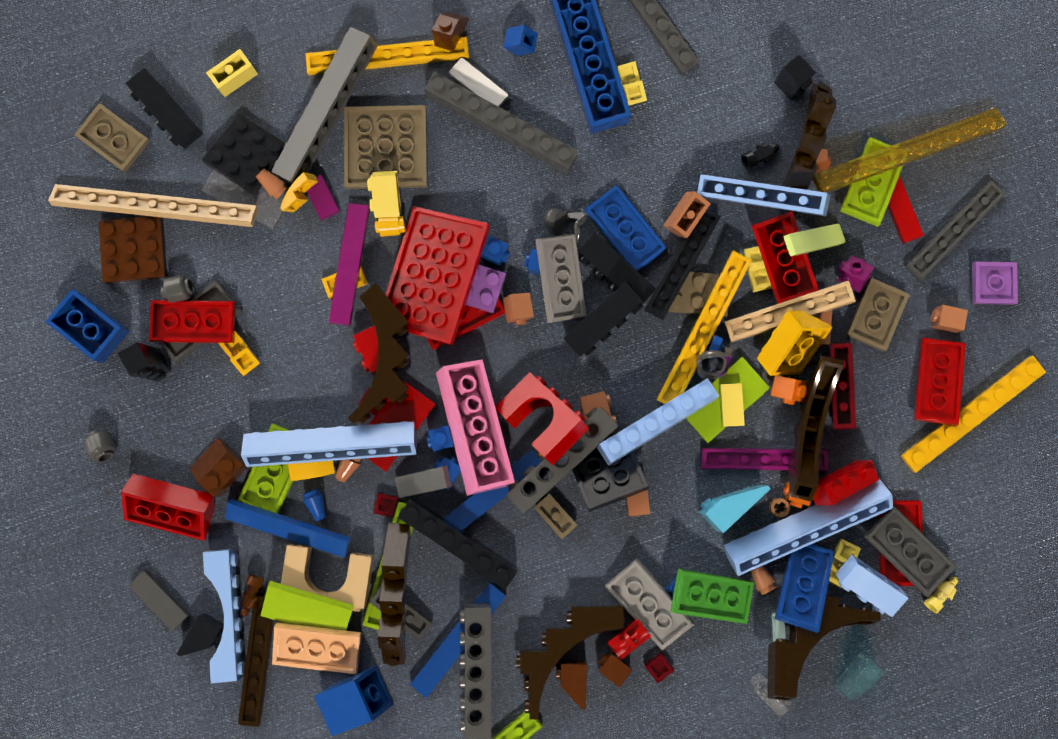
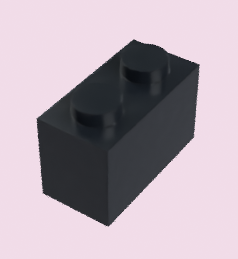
[774,54,816,100]

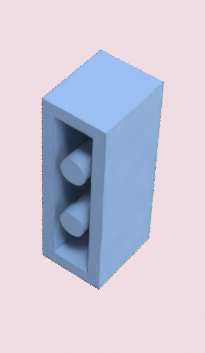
[836,555,908,617]

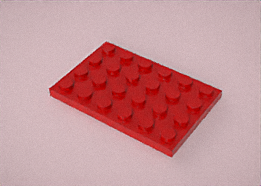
[385,206,490,345]

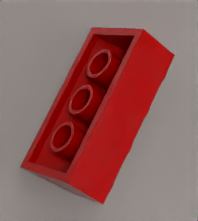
[752,211,819,304]
[121,474,215,541]

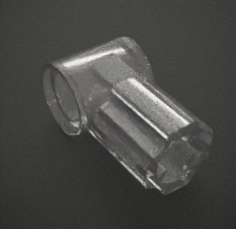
[750,674,792,716]

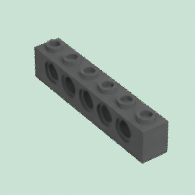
[506,407,619,514]
[460,603,491,739]

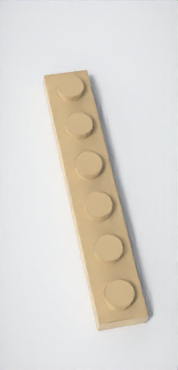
[725,280,856,342]

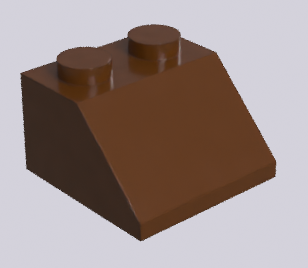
[190,437,247,497]

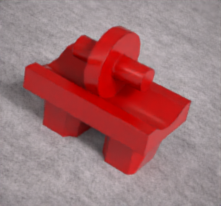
[607,618,651,660]

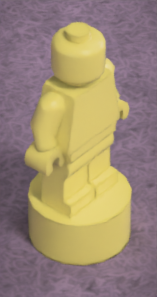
[924,576,958,614]

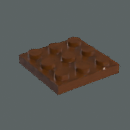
[98,216,167,283]

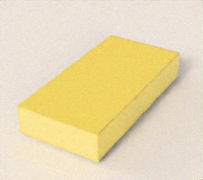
[719,383,745,427]

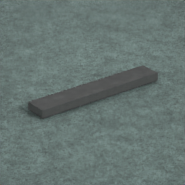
[905,180,1006,281]

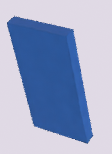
[584,185,668,272]
[775,544,835,633]

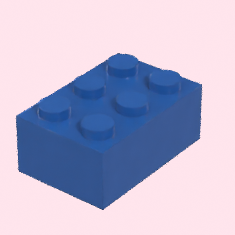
[45,289,130,363]

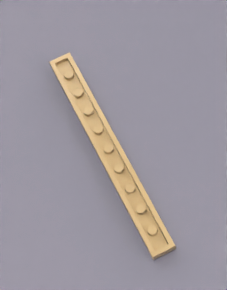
[48,184,258,227]

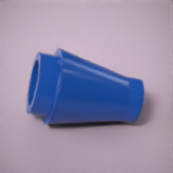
[303,488,327,521]

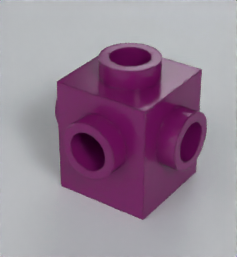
[837,255,874,293]

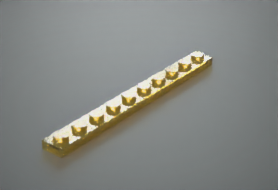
[812,107,1007,193]

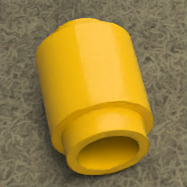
[375,216,406,237]

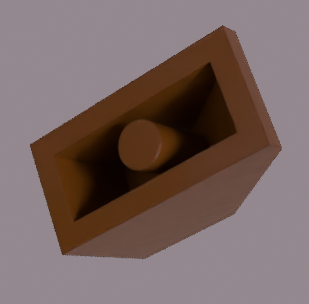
[432,12,469,51]
[556,660,587,709]

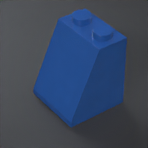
[315,665,394,736]

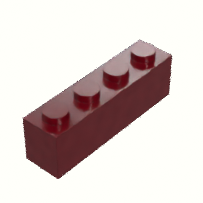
[830,343,857,430]

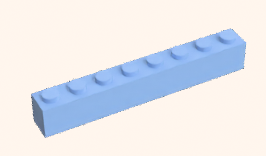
[241,421,417,467]
[724,479,893,576]

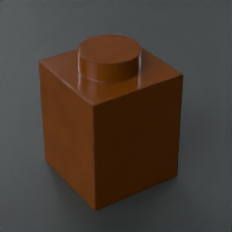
[597,651,632,688]

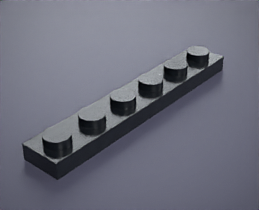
[644,209,721,320]

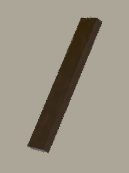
[238,594,274,727]

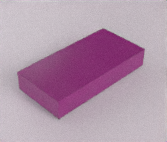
[307,175,340,221]

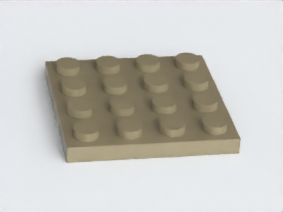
[344,105,427,189]

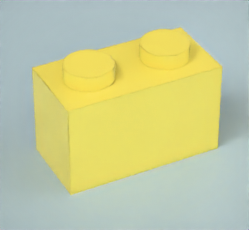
[206,49,258,97]
[367,171,402,218]

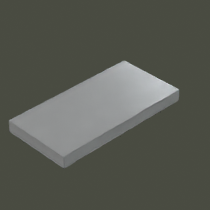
[535,234,587,323]
[605,558,695,650]

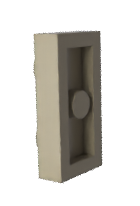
[534,493,578,539]

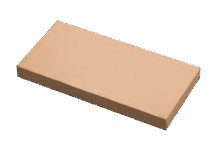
[272,622,361,675]

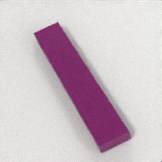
[329,203,370,326]
[701,448,829,471]

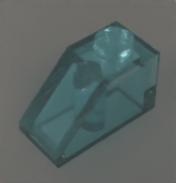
[833,653,885,700]

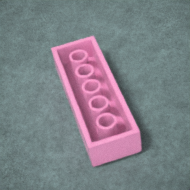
[436,359,515,496]

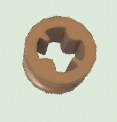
[769,498,790,517]

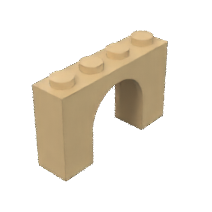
[281,544,375,612]

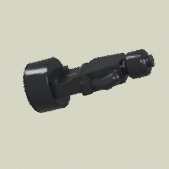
[741,143,780,169]

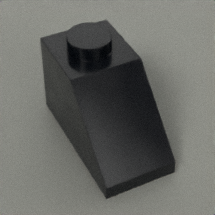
[176,613,224,656]

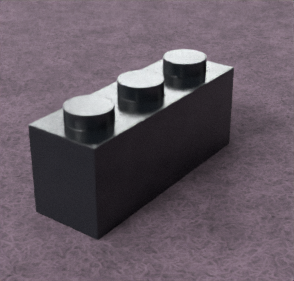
[117,342,171,382]

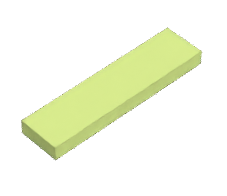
[783,223,846,256]

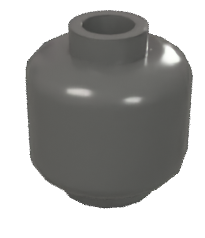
[160,275,195,303]
[84,430,116,463]

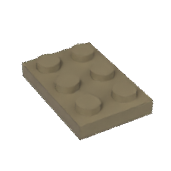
[74,103,150,173]
[668,272,728,317]
[845,278,910,352]

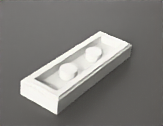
[448,57,509,107]

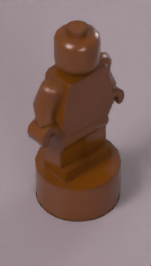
[240,574,265,617]

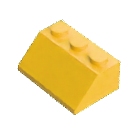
[757,311,833,376]

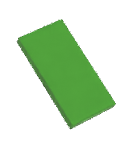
[670,569,754,624]

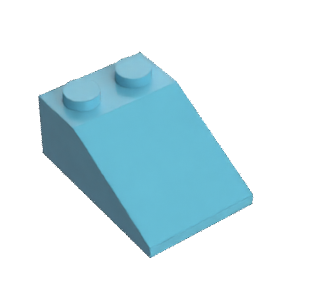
[699,485,771,533]

